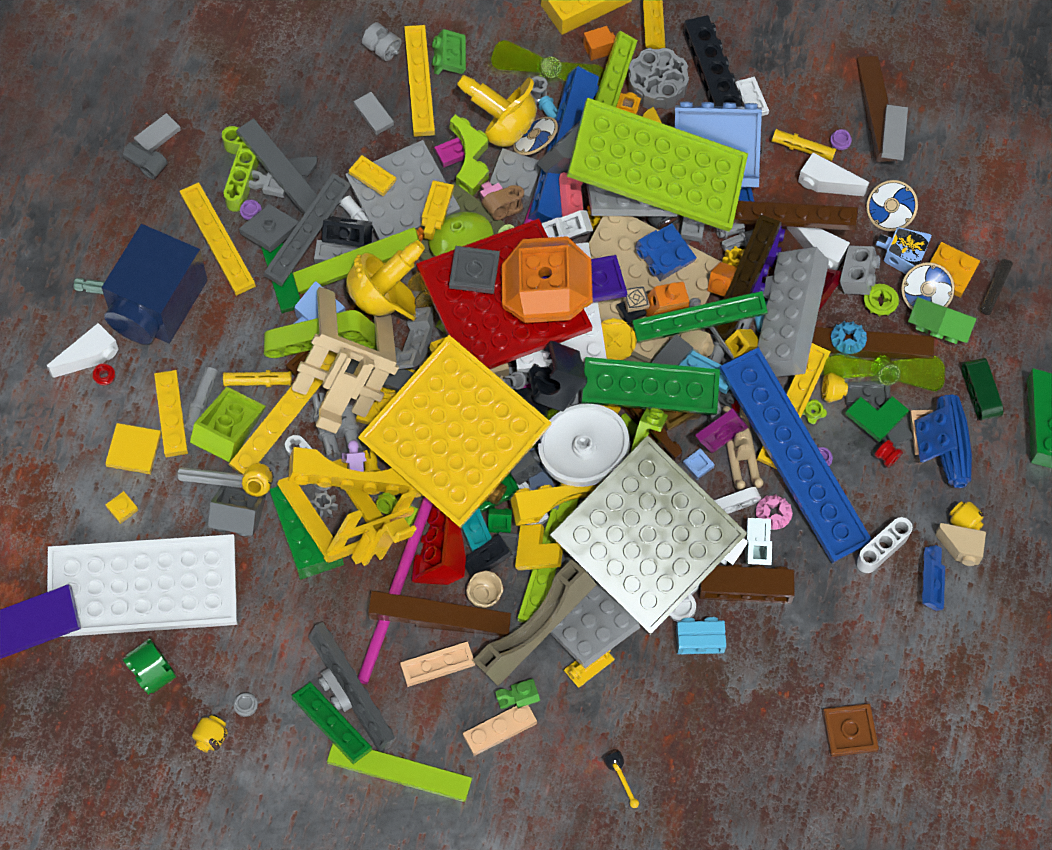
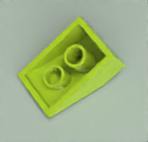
[190,387,266,462]

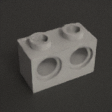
[840,246,880,295]

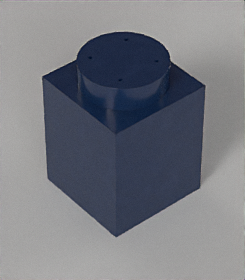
[101,224,208,344]

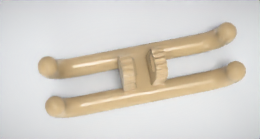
[722,406,763,491]

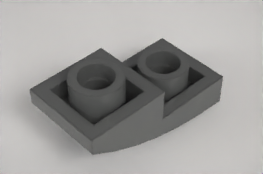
[652,334,693,365]

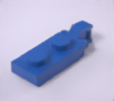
[922,545,945,611]

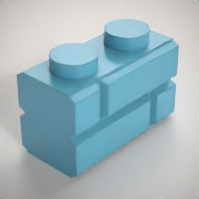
[676,617,726,654]

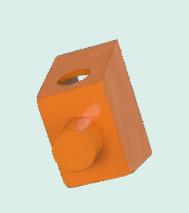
[645,282,690,317]

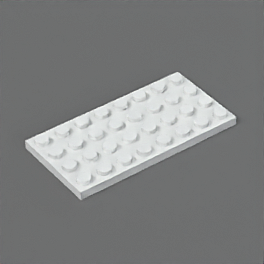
[47,534,237,637]

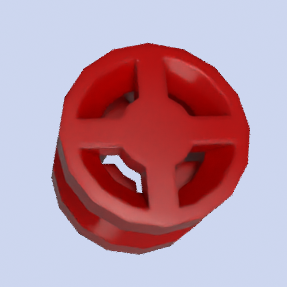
[874,439,903,468]

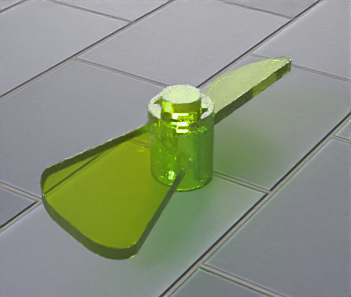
[491,40,605,86]
[823,353,945,391]

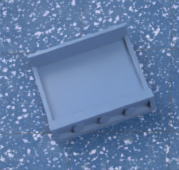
[675,102,762,187]

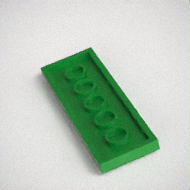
[581,357,720,415]

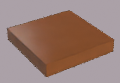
[822,704,879,757]

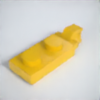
[421,180,454,240]

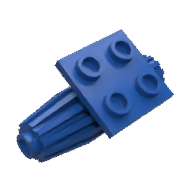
[915,394,972,488]

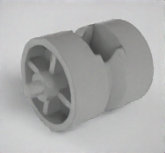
[362,22,402,61]

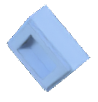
[682,449,715,480]

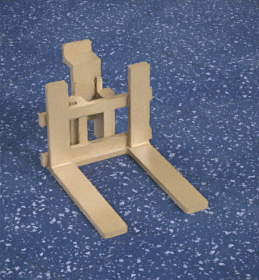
[292,287,399,433]

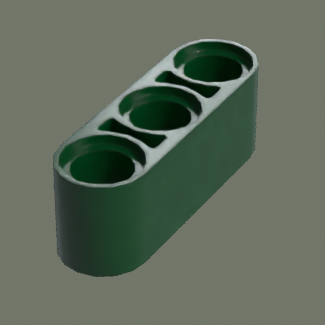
[962,358,1003,421]

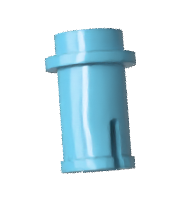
[538,96,558,119]

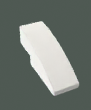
[542,210,593,239]

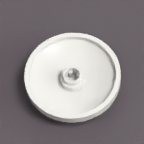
[538,404,630,487]

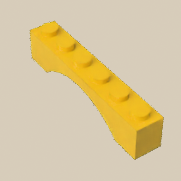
[288,447,424,498]
[511,483,600,526]

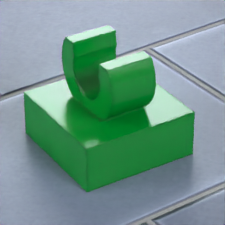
[488,508,512,533]

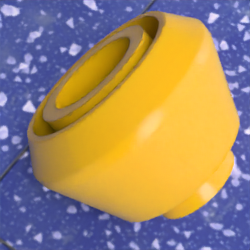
[821,372,848,403]

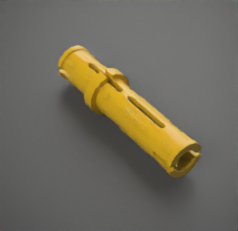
[772,129,836,162]
[223,370,292,388]

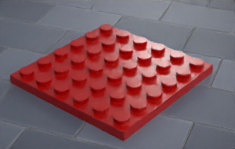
[416,219,593,369]

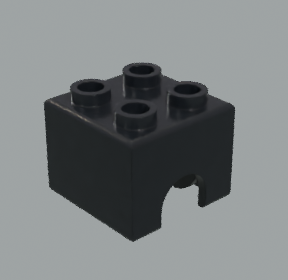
[528,341,587,412]

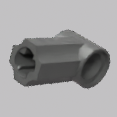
[122,141,168,180]

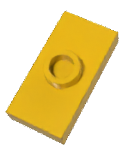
[349,155,397,197]

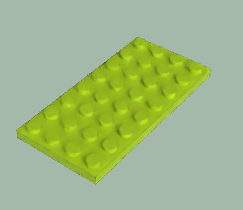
[567,98,748,232]

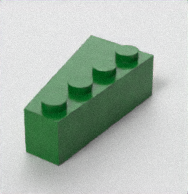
[1026,368,1052,469]
[269,486,344,580]

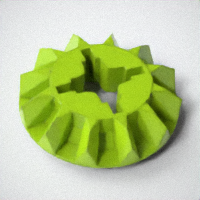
[863,284,899,317]

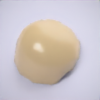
[466,570,503,609]

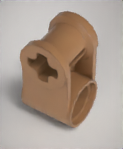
[482,185,524,220]

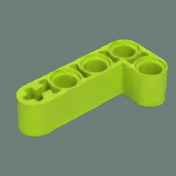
[222,126,260,212]

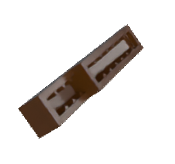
[857,56,897,162]
[812,327,934,359]
[369,591,511,637]

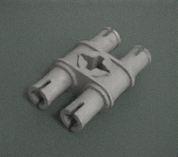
[311,393,363,459]

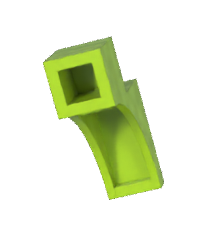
[450,114,489,196]

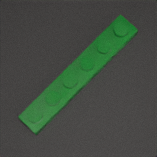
[632,291,768,343]

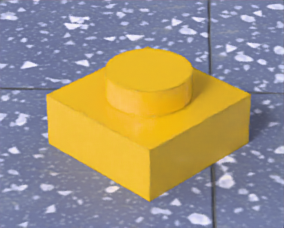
[105,491,139,524]

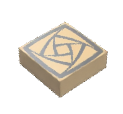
[623,285,650,312]

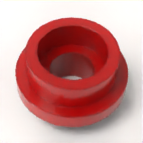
[93,364,116,385]

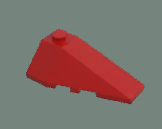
[412,504,466,585]

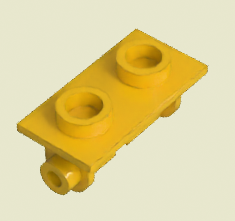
[564,650,615,688]

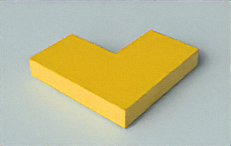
[515,524,563,570]

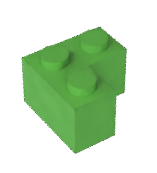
[908,297,977,344]

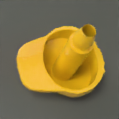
[457,75,537,147]
[346,240,425,321]

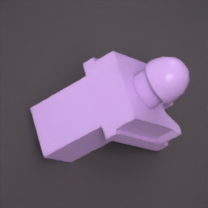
[341,440,366,472]

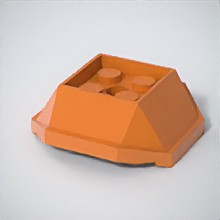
[502,236,593,323]

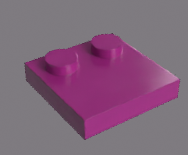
[696,408,749,453]

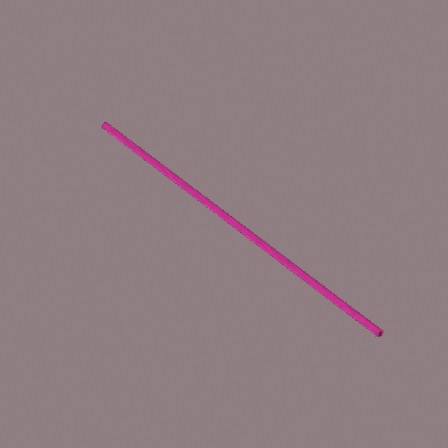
[358,193,535,684]

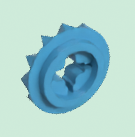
[831,320,867,354]

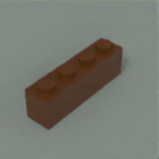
[699,564,795,604]

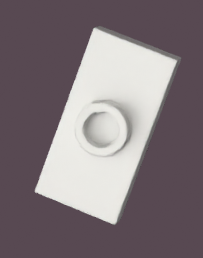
[735,76,769,116]

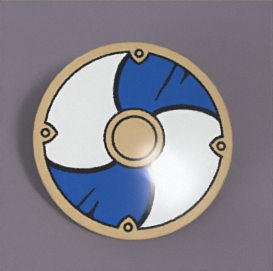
[513,117,558,155]
[867,180,918,231]
[902,263,954,310]

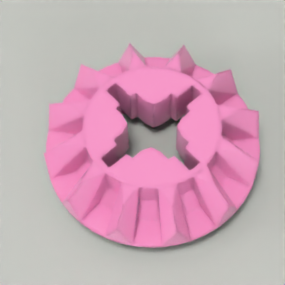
[756,494,793,530]

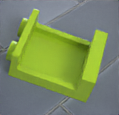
[630,408,668,453]

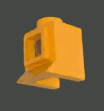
[616,92,641,115]

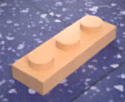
[400,642,475,687]
[463,705,537,756]

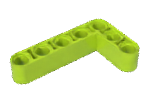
[264,310,377,358]

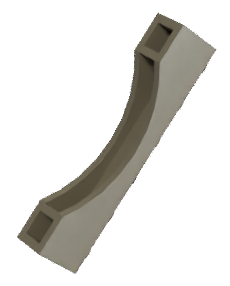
[472,559,597,686]

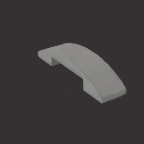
[396,306,433,369]

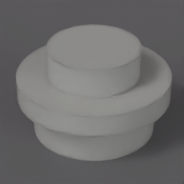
[234,693,258,717]

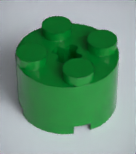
[123,638,177,695]

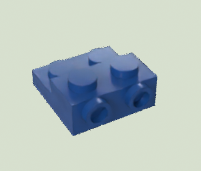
[635,223,697,281]

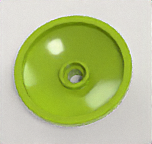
[429,212,494,256]

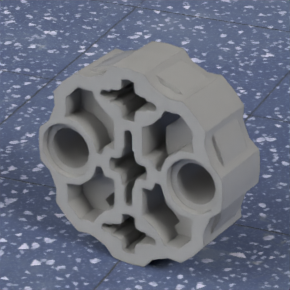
[627,48,689,109]

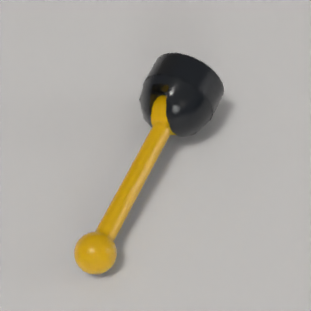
[603,751,639,808]

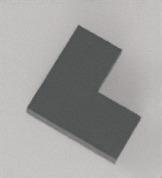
[845,380,891,410]

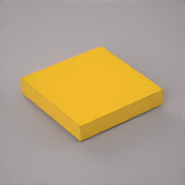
[105,423,162,475]

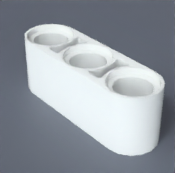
[856,517,913,573]

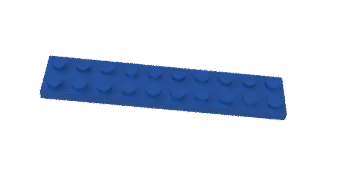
[719,347,872,564]

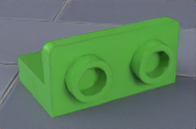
[432,29,466,75]

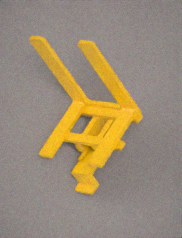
[277,459,417,566]

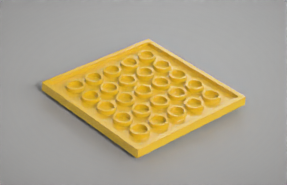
[358,335,552,528]

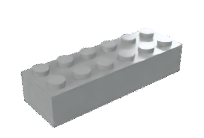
[757,247,829,377]

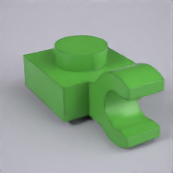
[495,679,540,709]

